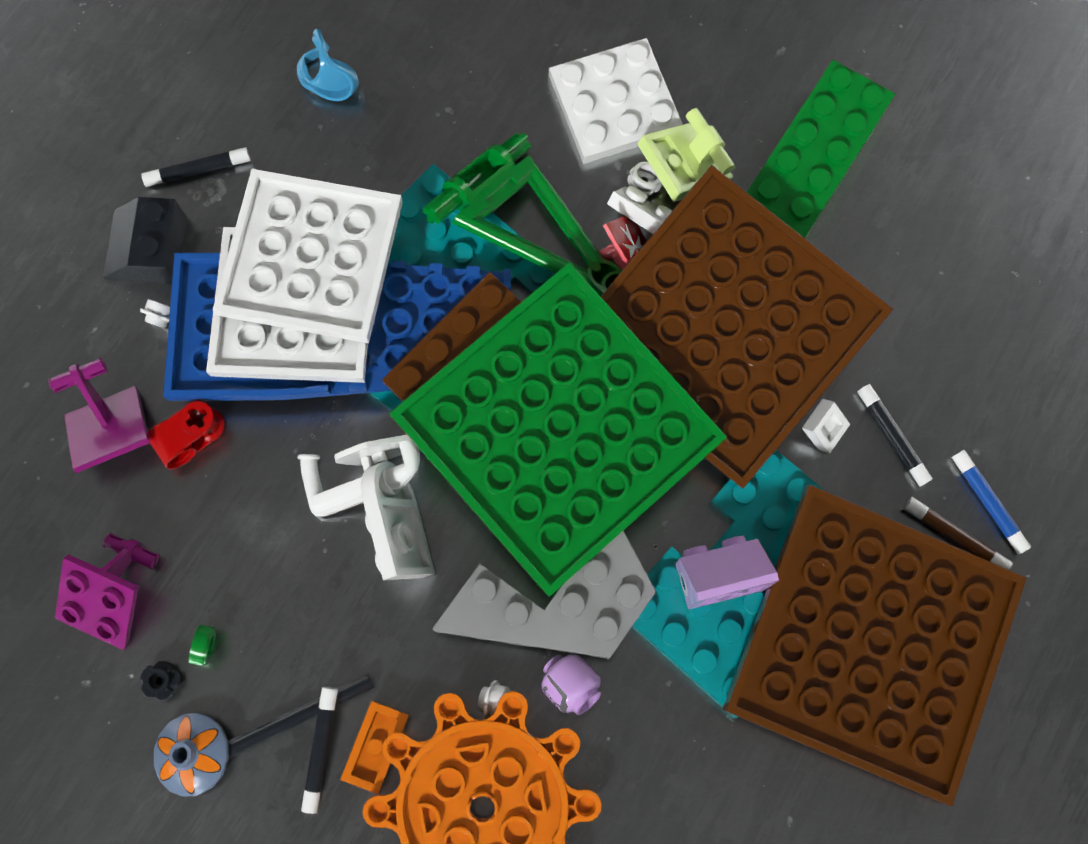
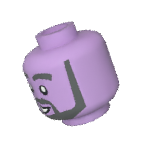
[542,654,601,715]

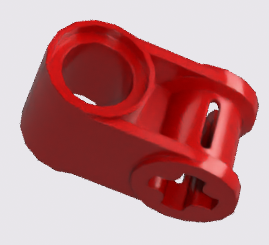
[148,401,226,470]

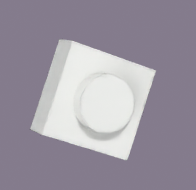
[802,399,850,454]

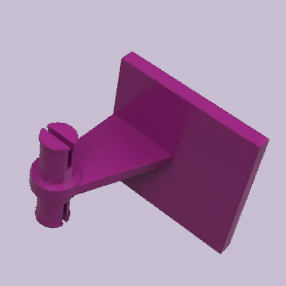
[48,357,150,473]
[55,533,160,650]

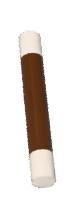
[903,497,1013,570]

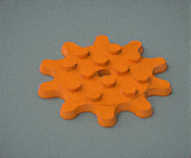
[362,691,602,844]

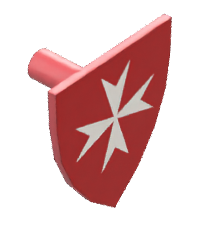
[599,215,646,270]

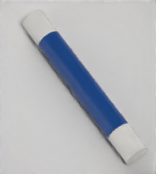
[951,449,1031,555]

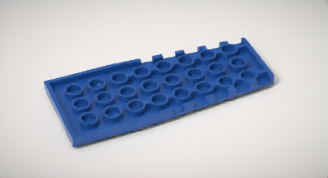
[163,253,511,401]

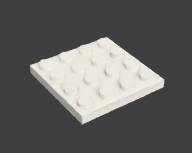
[213,169,403,343]
[206,227,368,383]

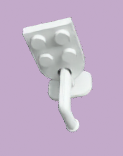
[297,435,436,580]

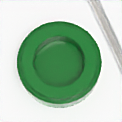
[189,624,216,667]

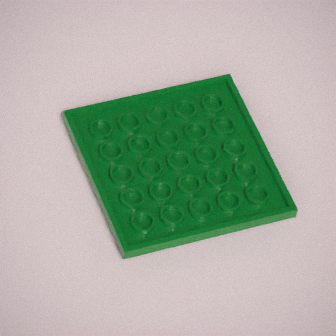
[389,262,727,597]

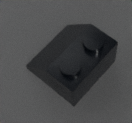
[103,197,187,284]

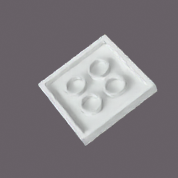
[549,38,683,164]

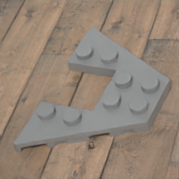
[432,531,656,659]

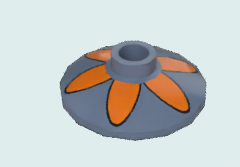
[154,713,229,797]

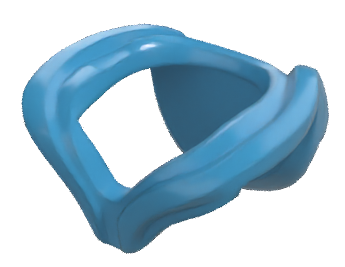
[297,29,359,101]

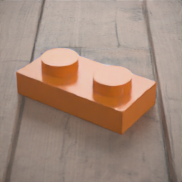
[340,701,410,795]

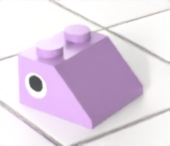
[676,536,779,610]

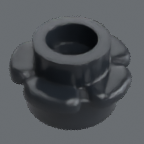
[140,661,180,701]

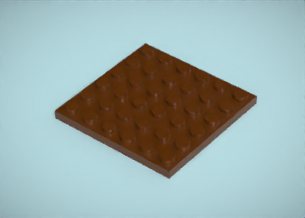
[601,165,894,489]
[722,485,1027,807]

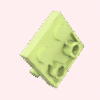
[637,108,735,202]

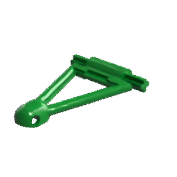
[423,133,623,297]

